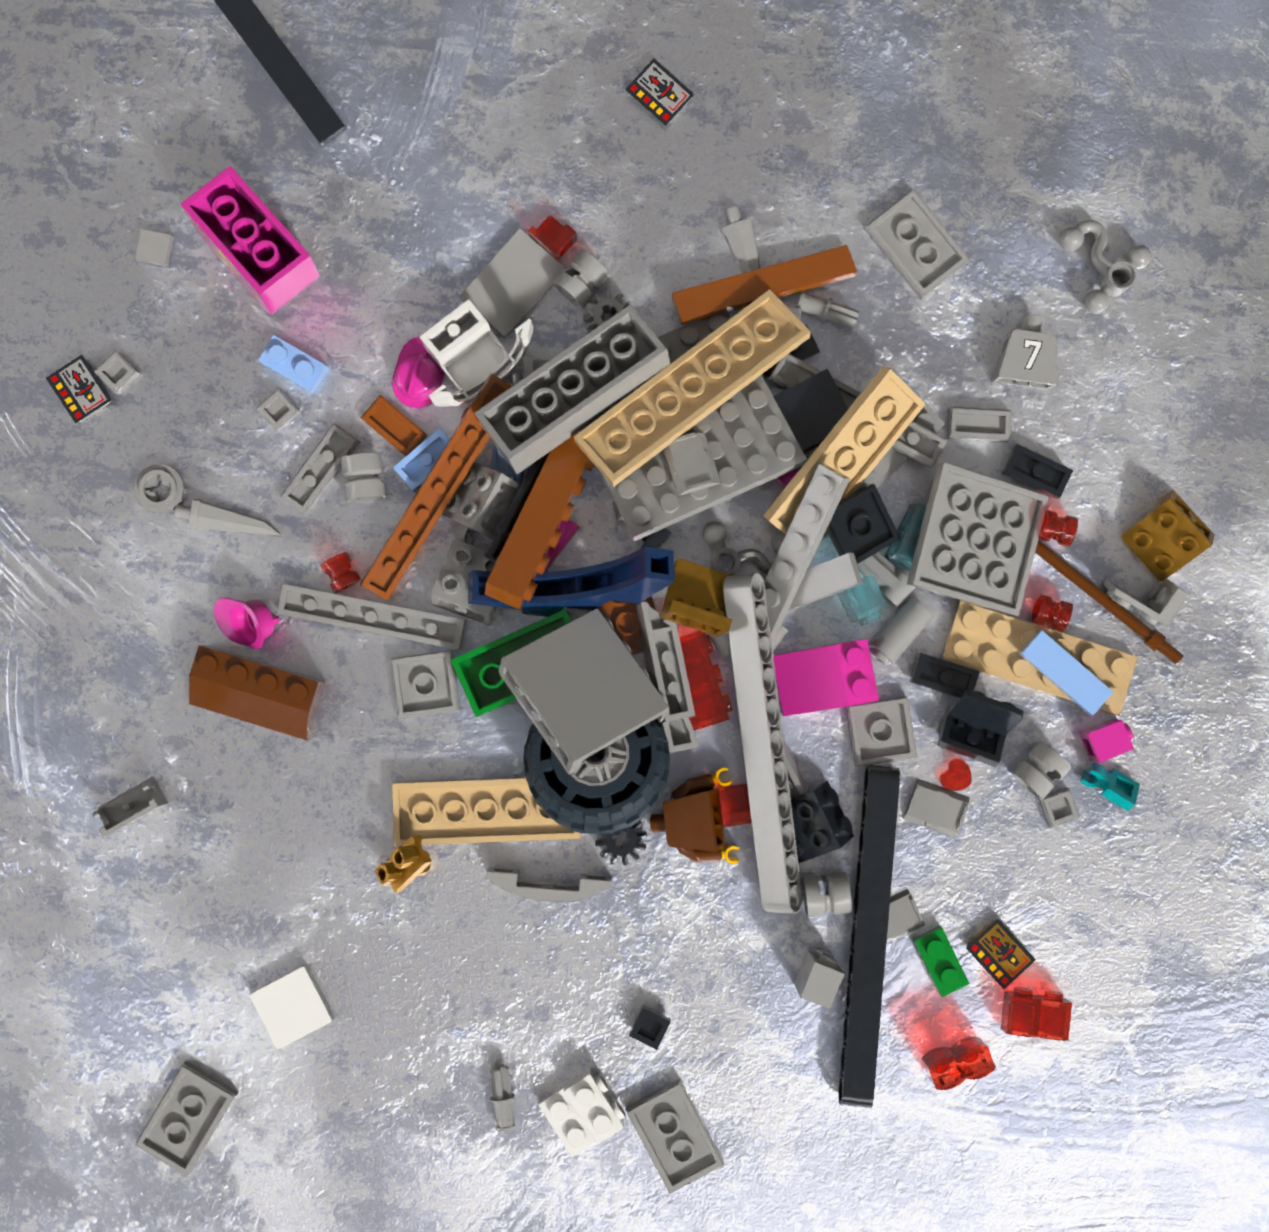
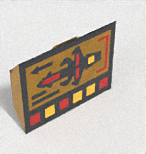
[966,919,1036,989]

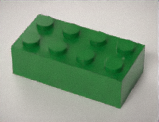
[451,609,572,717]

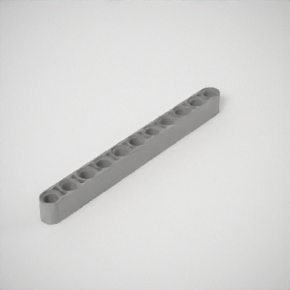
[723,573,802,914]

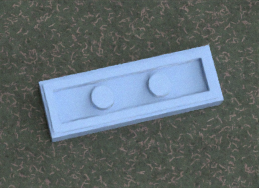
[1019,630,1113,716]

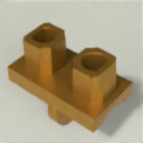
[375,835,432,893]

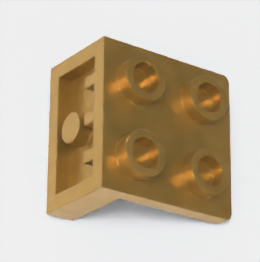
[1121,489,1215,581]
[660,558,732,637]

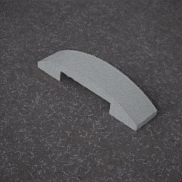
[486,867,612,902]

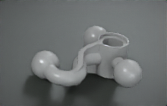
[1059,220,1151,314]
[703,521,786,575]

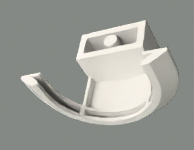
[420,299,533,407]

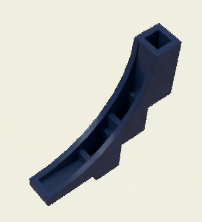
[468,546,675,617]

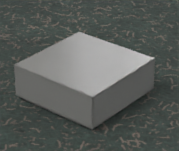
[135,229,174,267]
[94,350,140,395]
[256,388,301,433]
[1038,787,1080,828]

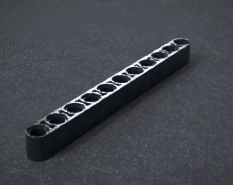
[838,765,900,1108]

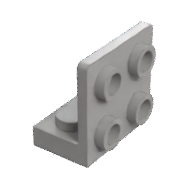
[442,462,521,540]
[431,539,499,626]
[1103,578,1190,626]

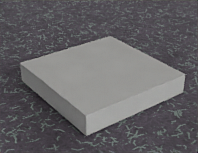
[390,650,461,719]
[846,696,918,767]

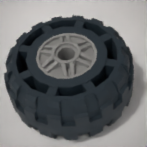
[523,719,670,835]

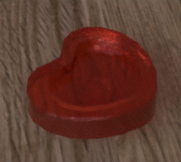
[939,759,972,791]

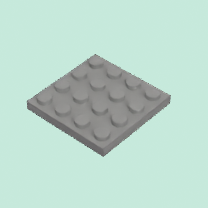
[907,462,1049,616]

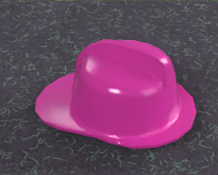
[392,336,445,408]
[214,598,280,650]

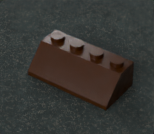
[189,645,326,740]

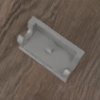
[92,777,168,838]

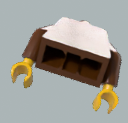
[650,768,740,864]

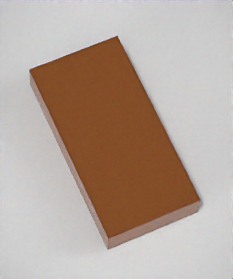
[360,395,428,456]

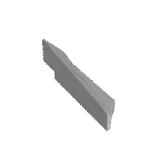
[636,602,699,753]

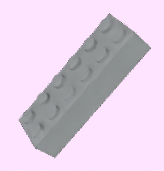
[474,304,670,474]

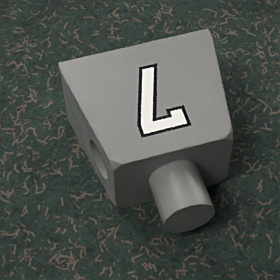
[992,314,1058,390]

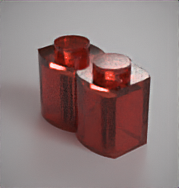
[1000,987,1072,1041]
[921,1037,996,1090]

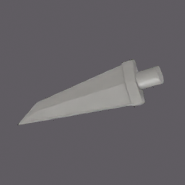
[722,206,760,273]
[174,499,282,536]

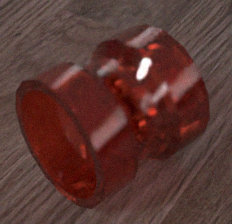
[1039,510,1078,547]
[320,552,362,593]
[1031,594,1073,633]

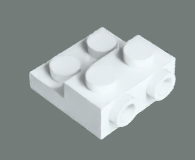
[538,1068,626,1158]

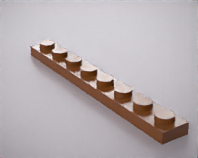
[360,373,512,601]

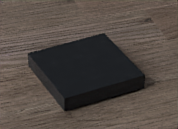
[773,368,848,452]
[826,483,901,564]

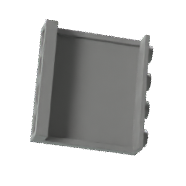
[499,608,669,774]

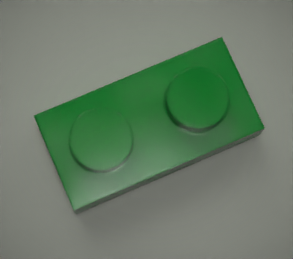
[912,925,970,997]

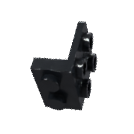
[937,690,1024,767]
[791,780,855,864]

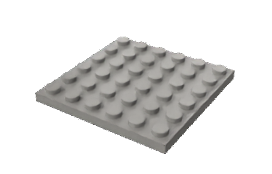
[580,312,807,542]

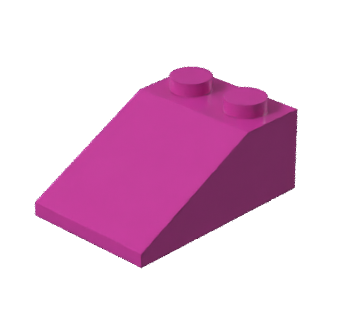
[773,639,879,717]

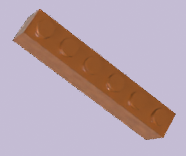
[485,433,595,610]

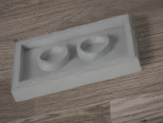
[864,189,970,300]
[459,228,566,339]
[135,1061,239,1177]
[626,1079,725,1194]

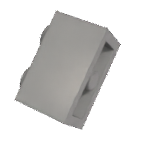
[794,948,844,1009]

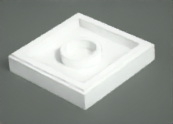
[249,964,334,1050]

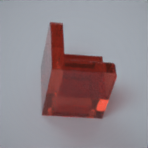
[528,216,577,261]
[717,783,752,827]

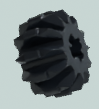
[595,820,647,865]

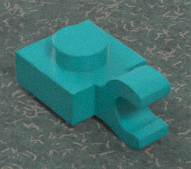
[1080,762,1140,811]

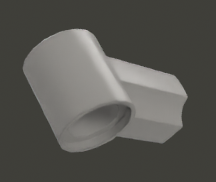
[857,552,916,608]

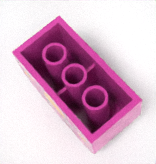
[180,166,320,316]

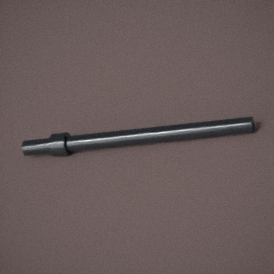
[484,452,550,561]

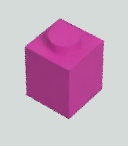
[1079,719,1134,763]

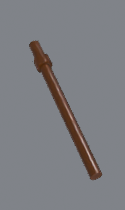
[1035,540,1183,664]

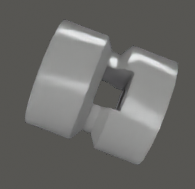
[553,249,611,309]
[340,453,386,503]
[1011,741,1072,800]
[802,872,852,918]

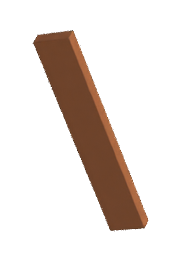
[672,245,857,325]

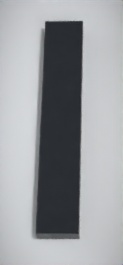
[214,0,346,147]

